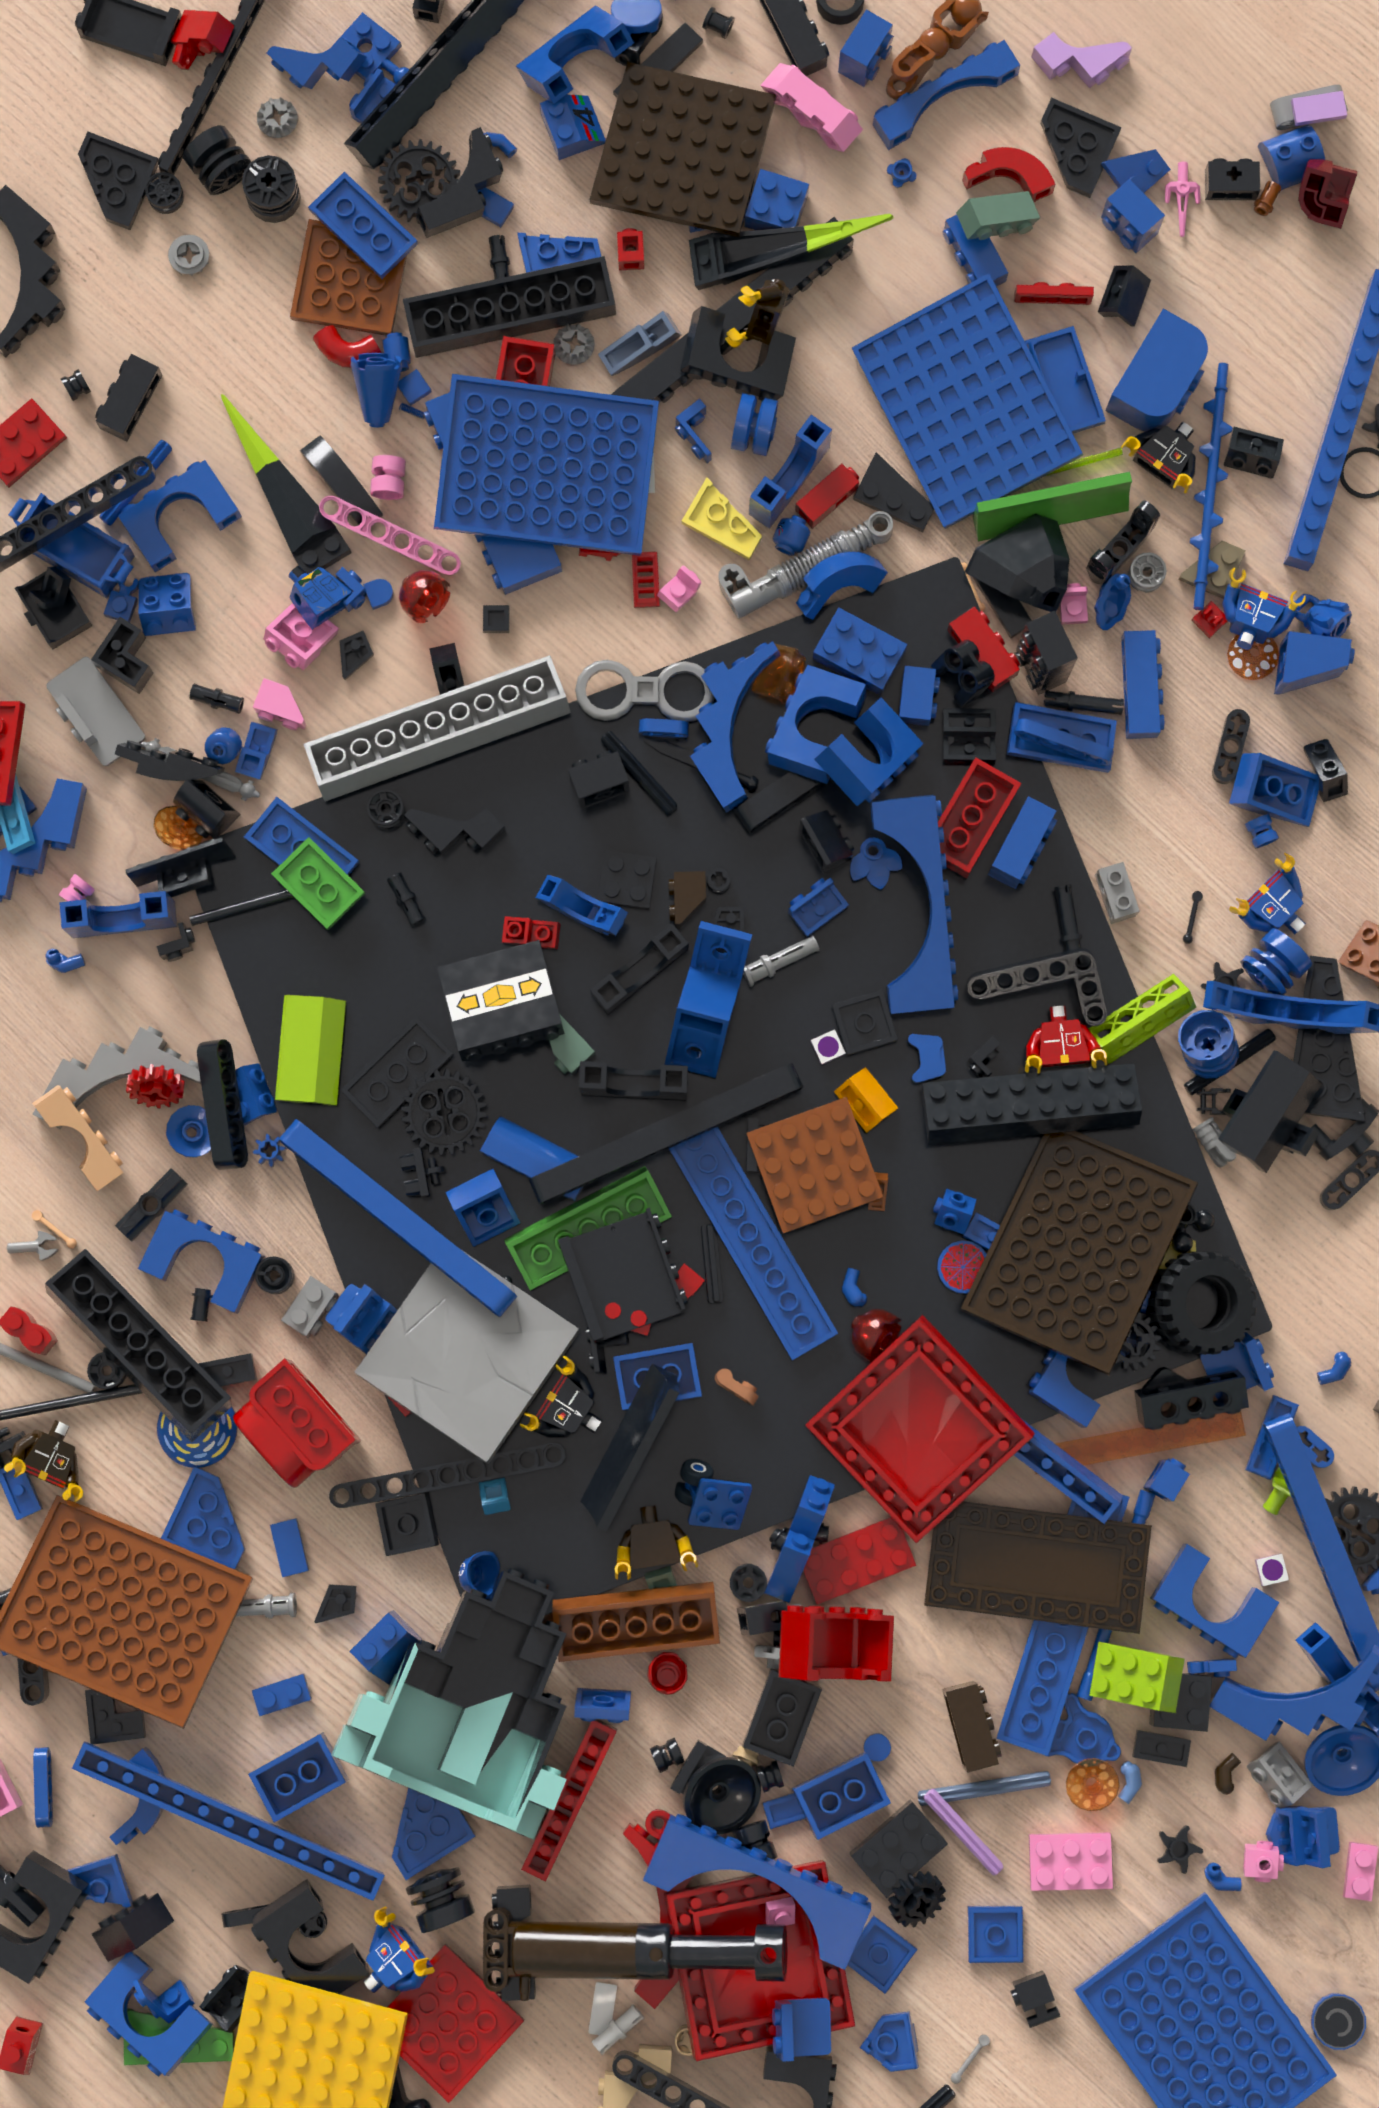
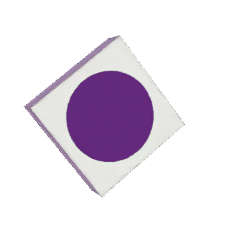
[810,1029,846,1065]
[1255,1554,1289,1586]

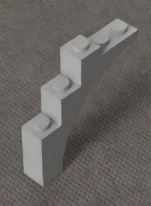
[33,1026,201,1129]

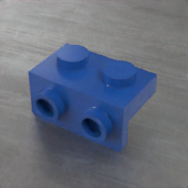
[788,878,849,937]
[236,1063,277,1125]

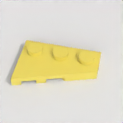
[682,477,762,560]

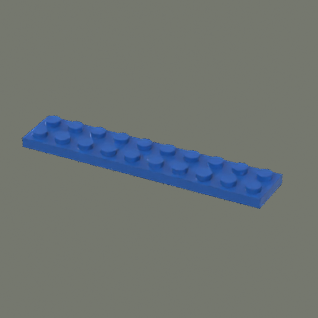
[669,1127,838,1361]
[996,1495,1130,1756]

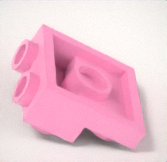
[263,603,339,670]

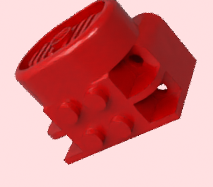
[233,1358,362,1488]

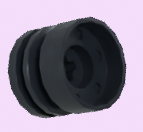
[183,125,251,195]
[242,155,301,223]
[406,1867,475,1933]

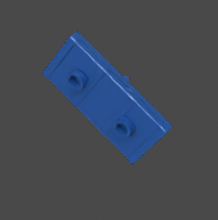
[1025,326,1106,434]

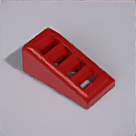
[632,551,660,608]

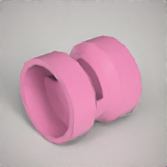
[58,874,95,901]

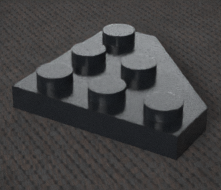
[1040,97,1122,198]
[78,131,159,230]

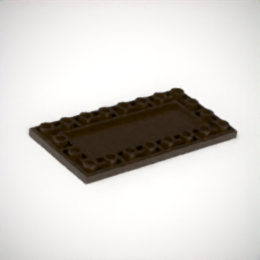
[924,1501,1152,1634]

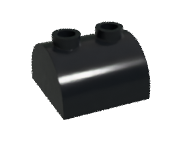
[173,780,241,839]

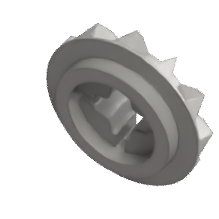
[257,97,298,138]
[168,235,210,276]
[554,323,595,365]

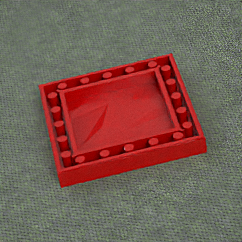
[805,1315,1035,1544]
[664,1860,855,2061]

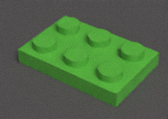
[271,837,365,930]

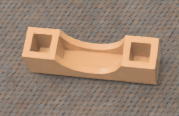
[32,1085,123,1191]

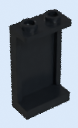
[75,0,182,67]

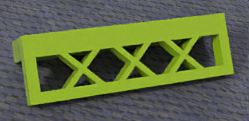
[1089,974,1197,1064]

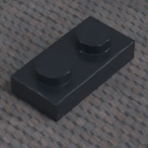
[1132,1730,1191,1767]

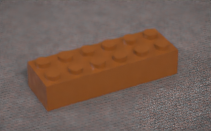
[552,1582,720,1662]

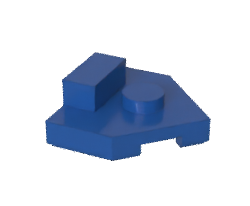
[860,2011,919,2072]

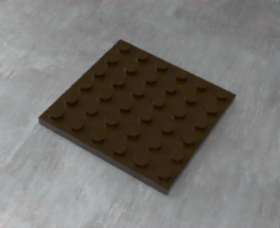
[590,62,776,237]

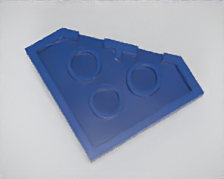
[161,1466,245,1570]
[392,1788,476,1880]

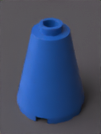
[350,353,402,428]

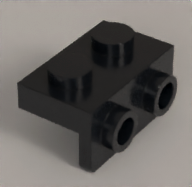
[199,1965,250,2033]

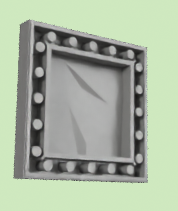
[355,1251,580,1464]

